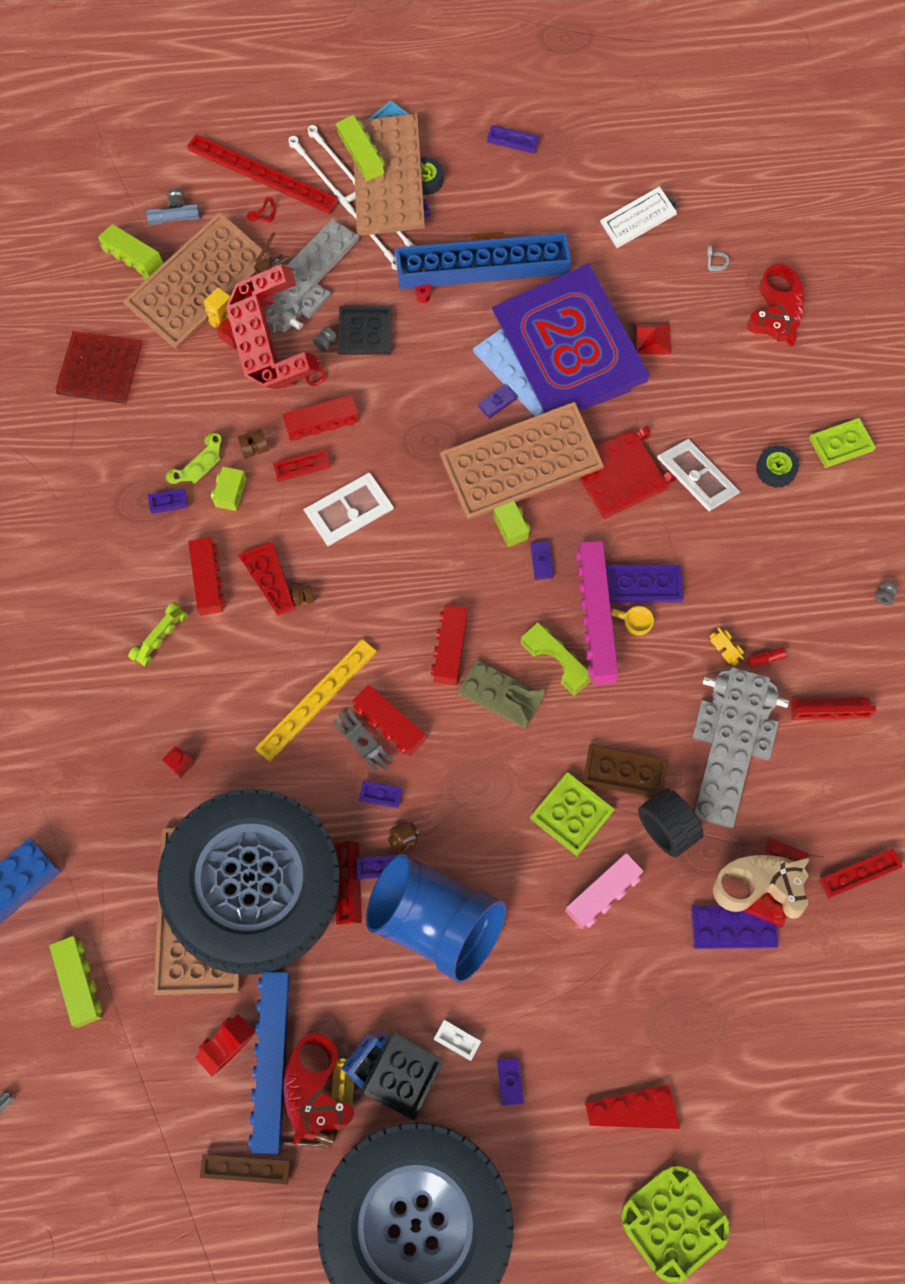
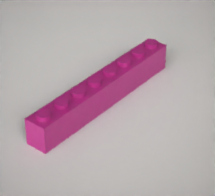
[576,541,618,685]

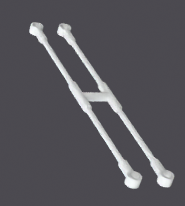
[289,125,415,270]

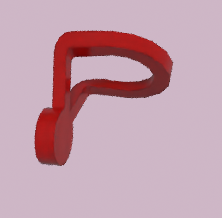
[247,197,276,223]
[305,358,327,386]

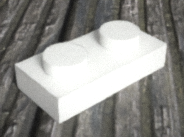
[434,1020,481,1061]

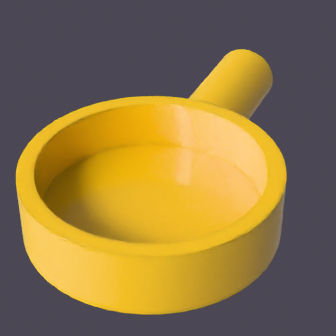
[611,606,654,636]

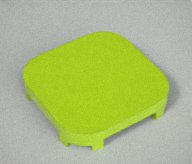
[620,1166,729,1282]

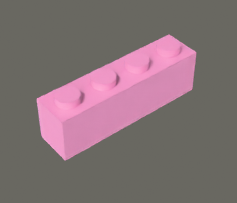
[565,853,643,929]

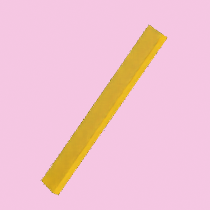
[255,639,377,763]

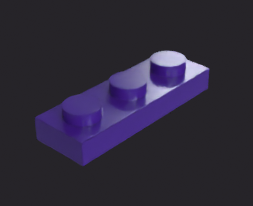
[487,125,539,154]

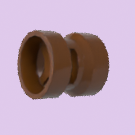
[292,585,314,606]

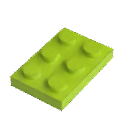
[809,418,876,468]

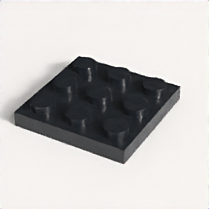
[338,306,392,355]
[360,1031,444,1121]

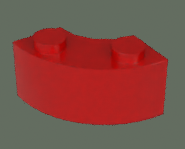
[195,1014,255,1077]

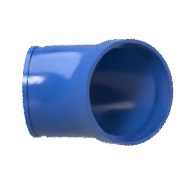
[366,854,506,983]

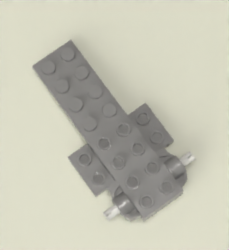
[263,219,359,333]
[692,668,789,829]

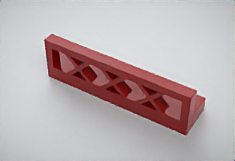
[790,697,877,720]

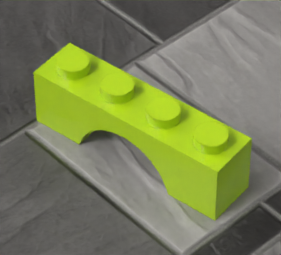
[520,623,592,696]

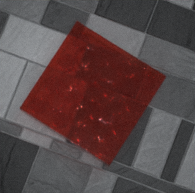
[55,331,142,404]

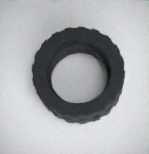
[638,788,704,858]

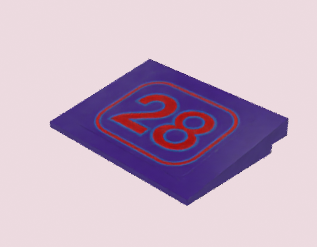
[492,263,649,413]

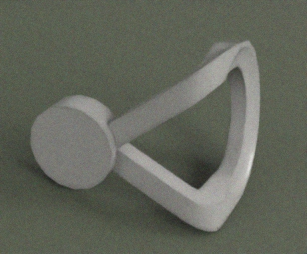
[707,245,729,271]

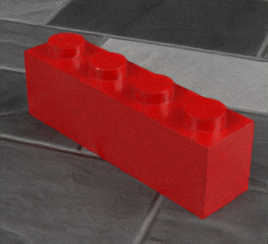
[282,395,359,441]
[188,537,225,616]
[431,605,468,685]
[352,684,426,756]

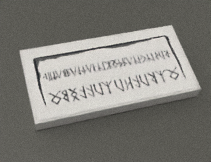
[600,186,677,248]

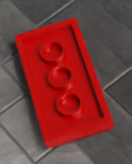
[743,838,809,928]

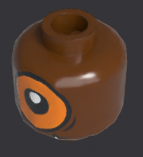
[388,821,419,851]

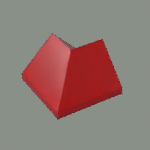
[634,323,671,355]

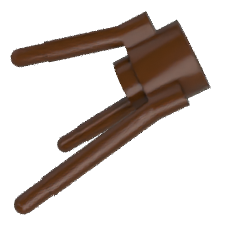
[254,232,289,274]
[282,1130,337,1149]

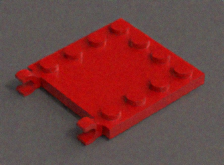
[579,426,676,519]

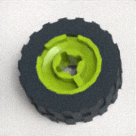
[421,157,443,196]
[756,445,799,488]

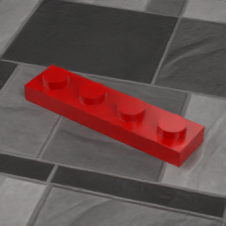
[819,848,903,899]

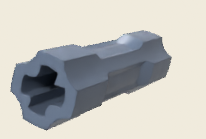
[146,204,200,225]

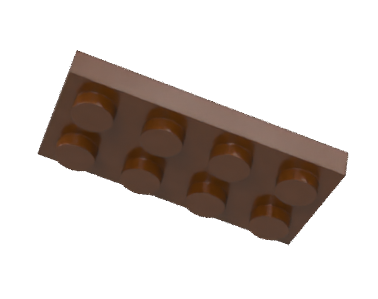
[582,745,668,798]

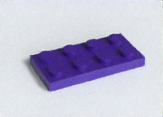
[605,565,683,603]
[691,906,778,949]

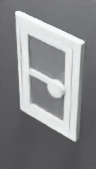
[657,439,740,511]
[303,472,394,546]

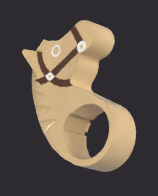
[713,855,809,919]

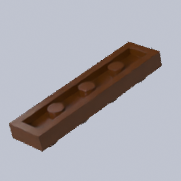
[199,1154,291,1185]

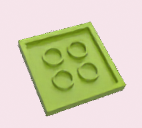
[530,772,615,856]

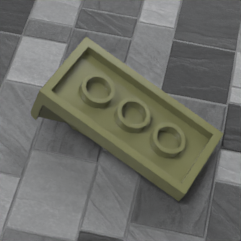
[458,660,545,730]

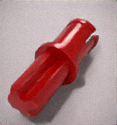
[747,647,787,668]

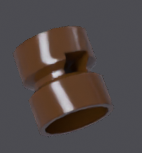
[237,429,269,459]

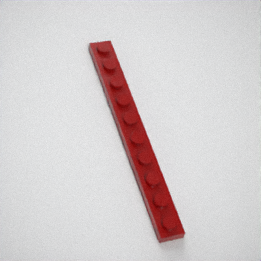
[187,134,338,214]

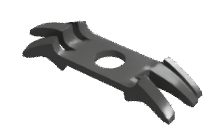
[333,708,392,772]

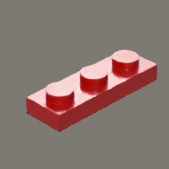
[273,449,331,482]

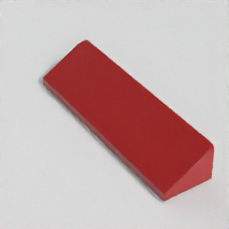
[334,840,362,925]

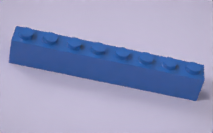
[249,972,290,1154]

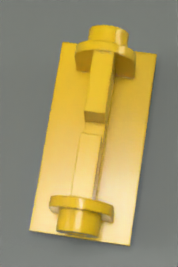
[710,628,745,667]
[331,1059,354,1106]

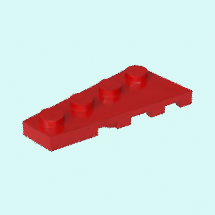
[238,541,296,616]
[585,1084,680,1129]

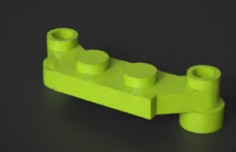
[166,433,221,484]
[128,602,189,667]

